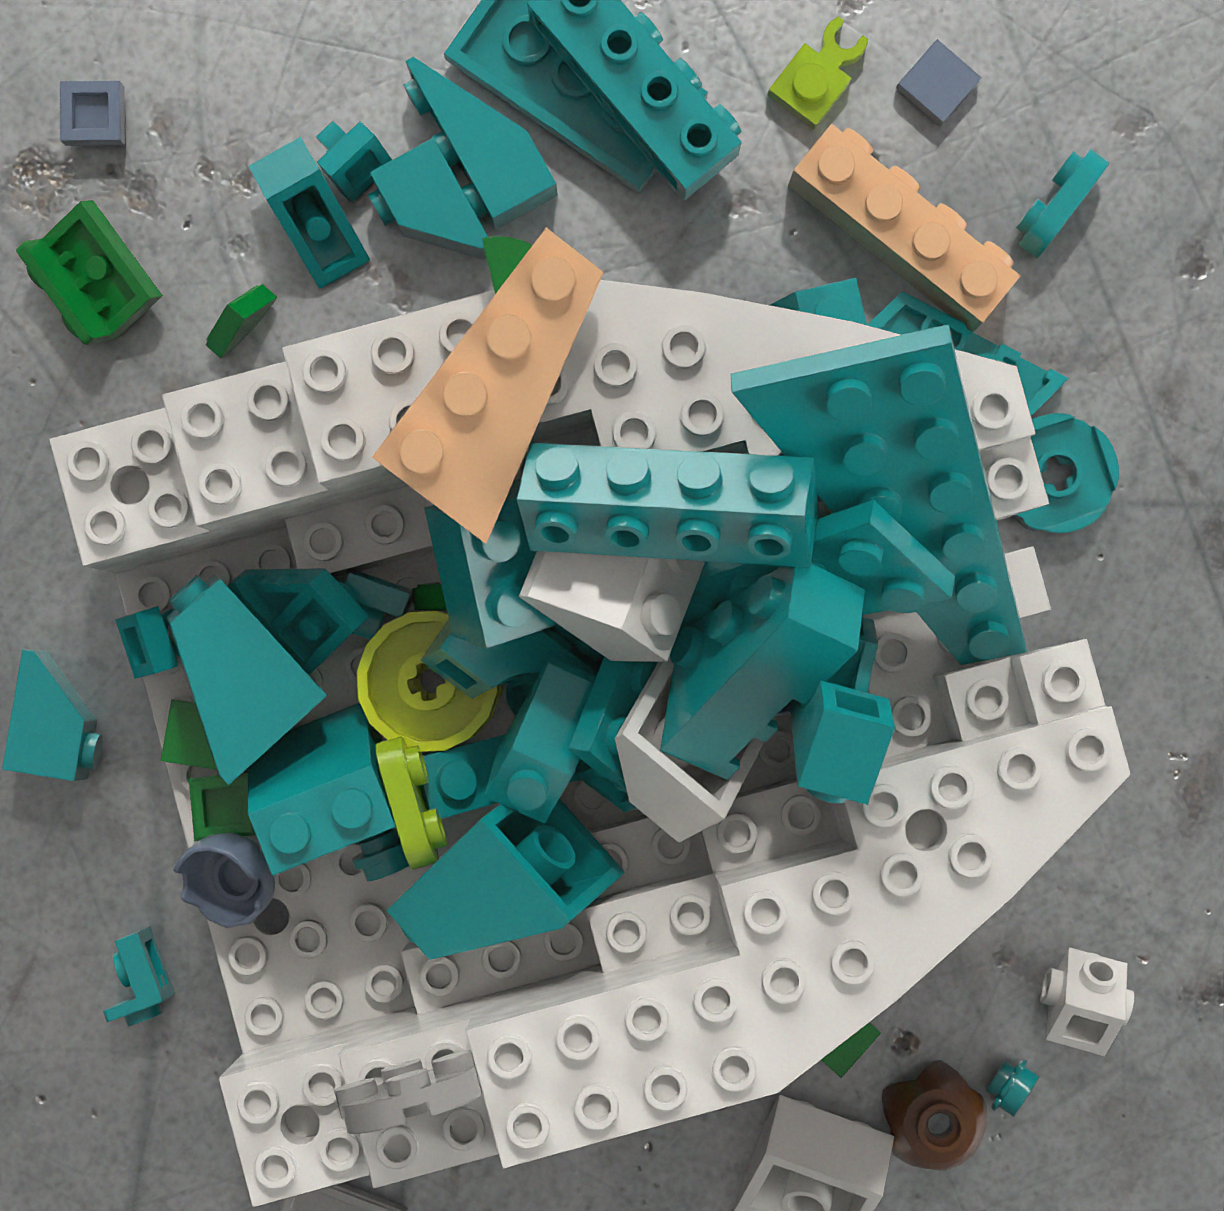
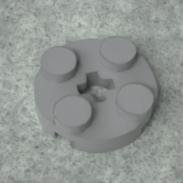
[334,1050,482,1134]

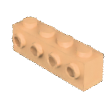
[788,123,1021,332]

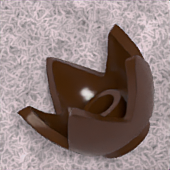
[882,1060,987,1171]

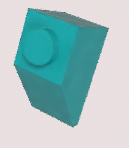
[249,136,371,289]
[368,138,488,260]
[2,649,103,781]
[484,656,596,824]

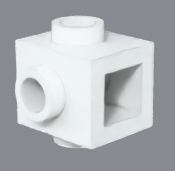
[1040,947,1134,1056]

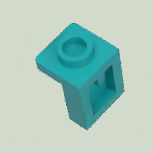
[103,926,175,1026]

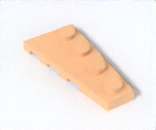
[372,227,604,544]

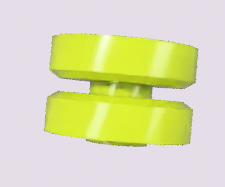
[357,611,503,752]

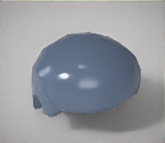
[173,832,275,928]

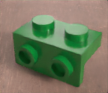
[16,200,163,345]

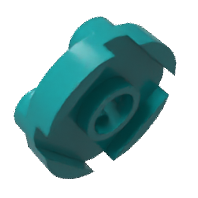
[1013,413,1119,534]

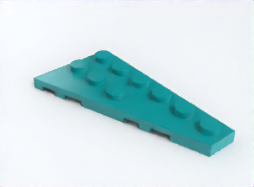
[730,324,1027,665]

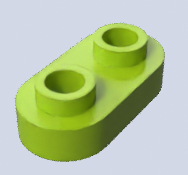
[376,736,448,870]

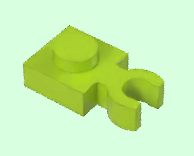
[767,16,869,130]

